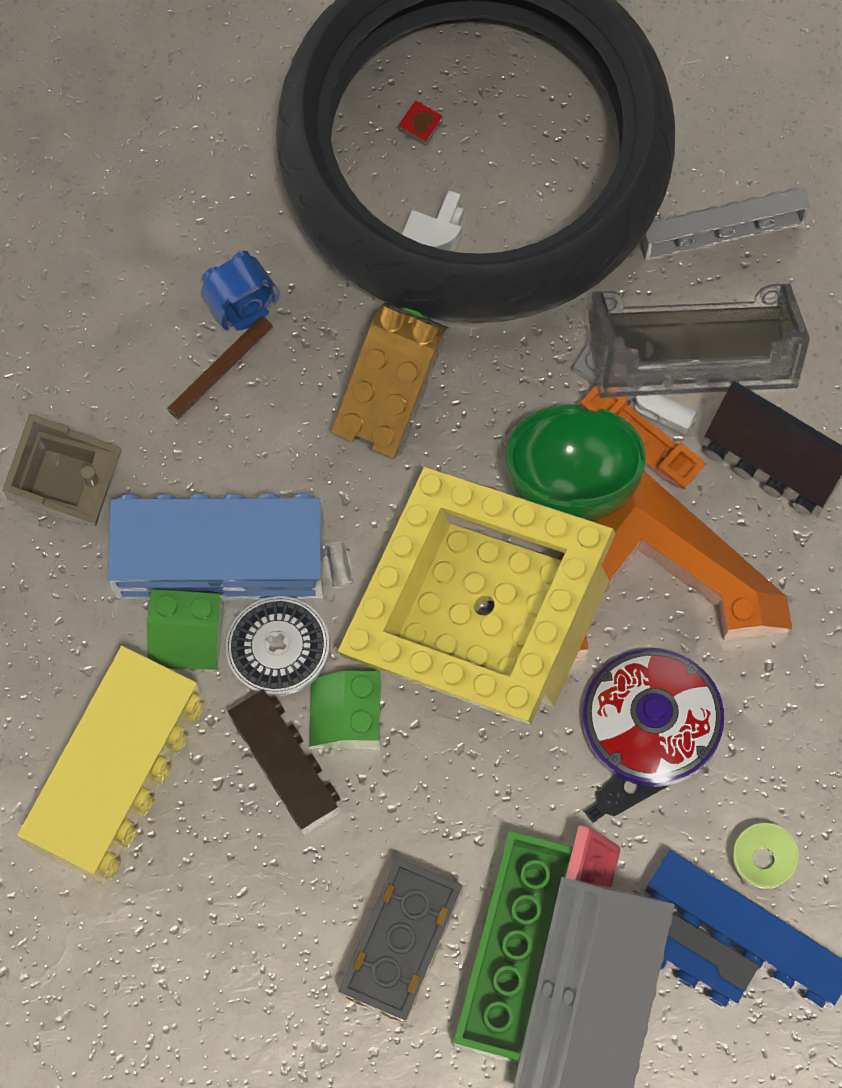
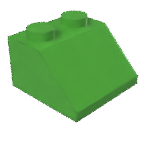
[147,589,224,672]
[309,671,381,749]

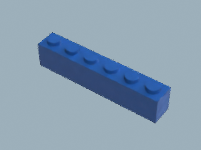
[645,850,842,1010]

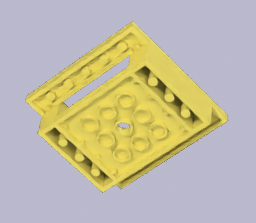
[337,467,615,726]

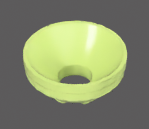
[733,823,799,889]

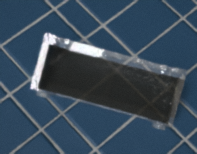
[589,283,810,398]

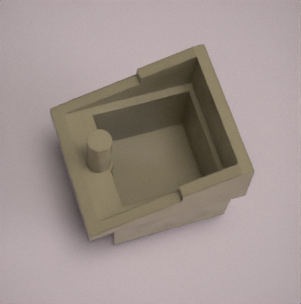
[2,413,122,526]

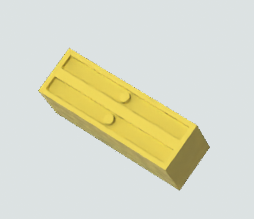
[17,645,205,885]

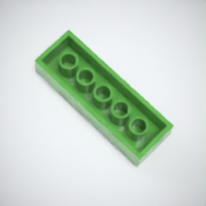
[453,830,573,1065]

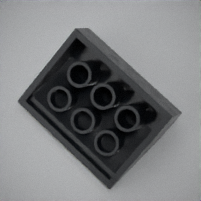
[701,380,842,518]

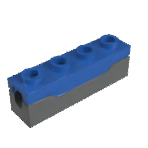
[632,890,759,1008]

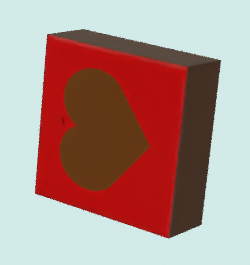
[398,100,443,146]

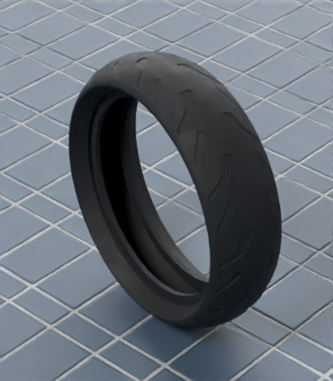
[276,0,675,323]

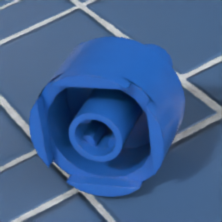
[201,251,280,331]

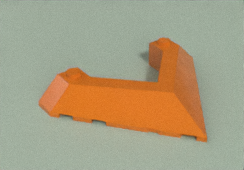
[558,471,793,660]

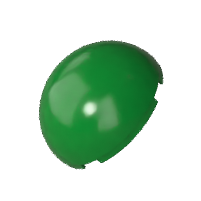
[506,404,645,522]

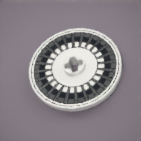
[225,596,330,696]

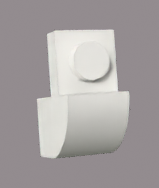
[402,190,465,251]

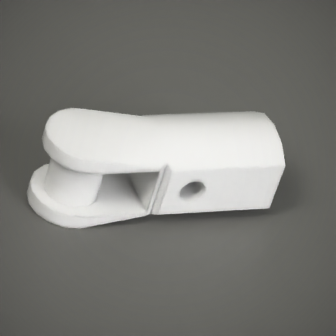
[634,388,696,435]

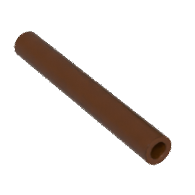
[167,316,273,420]

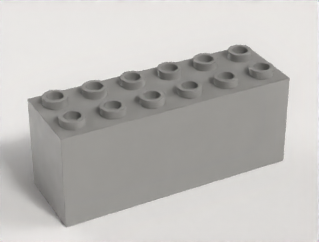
[514,877,675,1088]

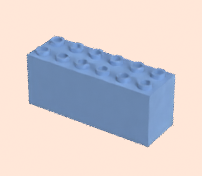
[108,494,324,599]

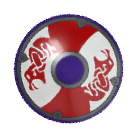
[582,649,724,787]

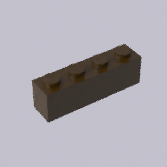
[227,689,341,836]

